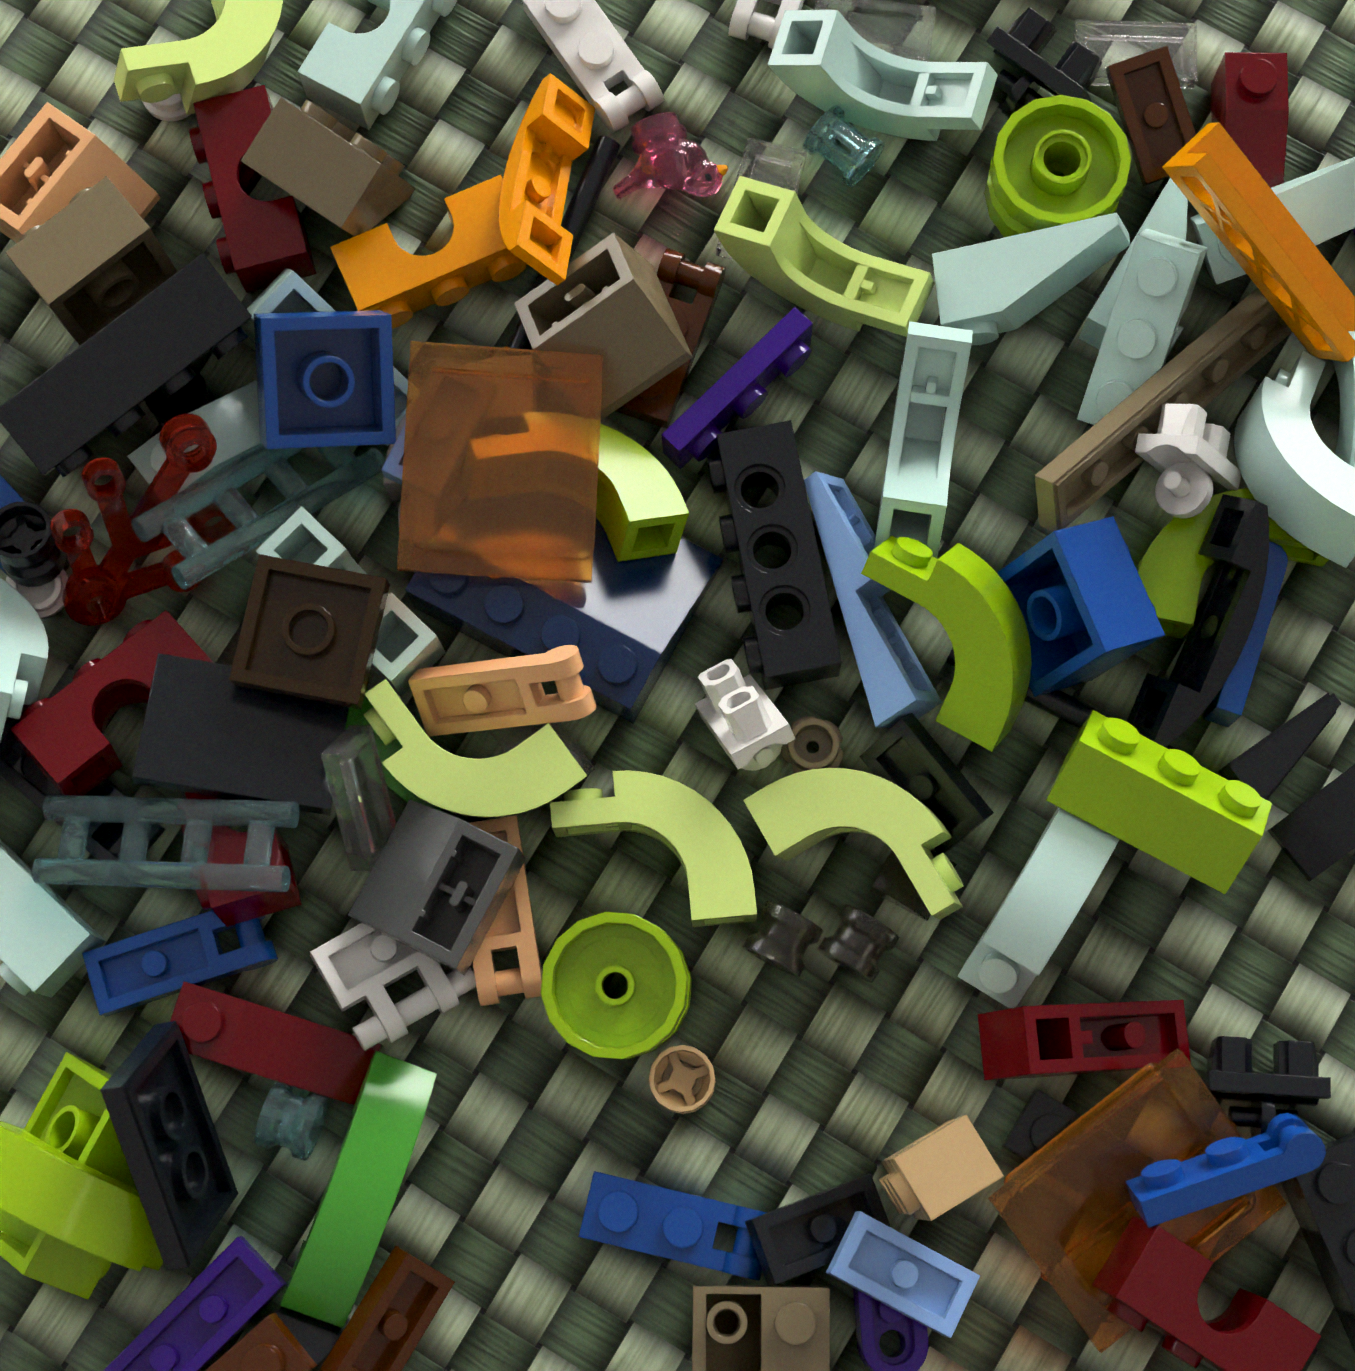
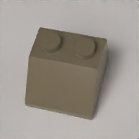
[5,176,178,346]

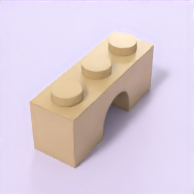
[879,1114,1004,1221]

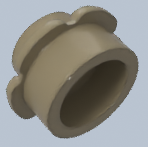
[781,716,843,773]

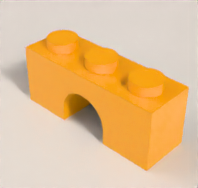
[330,174,527,329]

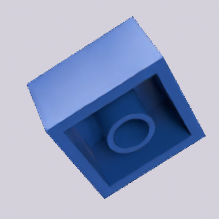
[254,310,396,449]
[997,516,1165,697]

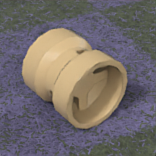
[649,1045,716,1114]

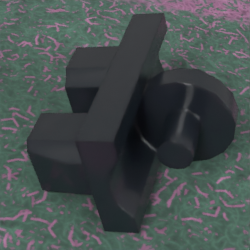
[986,8,1102,118]
[1197,1036,1331,1137]

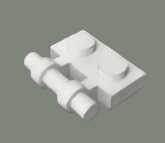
[310,923,476,1051]

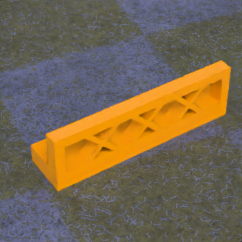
[1162,122,1355,362]

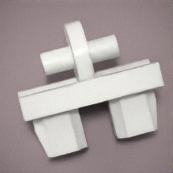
[1135,403,1241,519]
[695,659,795,771]

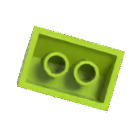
[1046,710,1272,894]
[0,1052,136,1300]

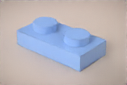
[826,1211,980,1338]

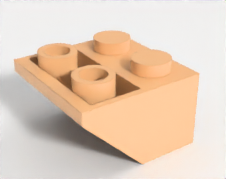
[0,102,160,243]

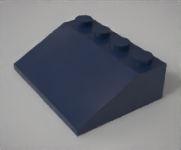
[405,492,723,724]

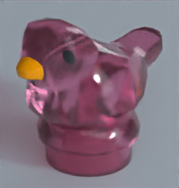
[613,112,728,199]

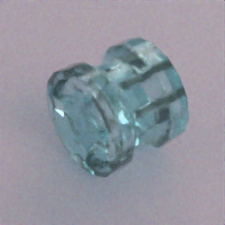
[254,1082,328,1161]

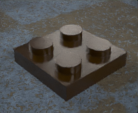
[229,554,390,710]

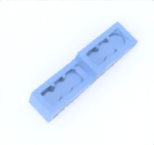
[804,471,942,728]

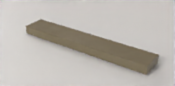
[1035,288,1292,532]

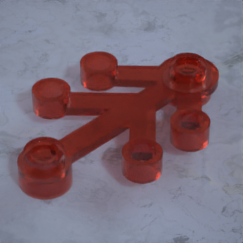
[50,414,235,626]

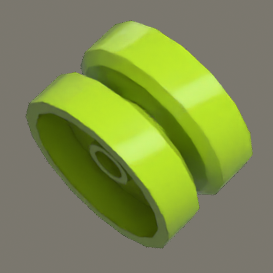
[984,95,1131,237]
[541,912,692,1059]

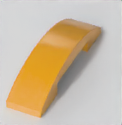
[499,73,595,286]

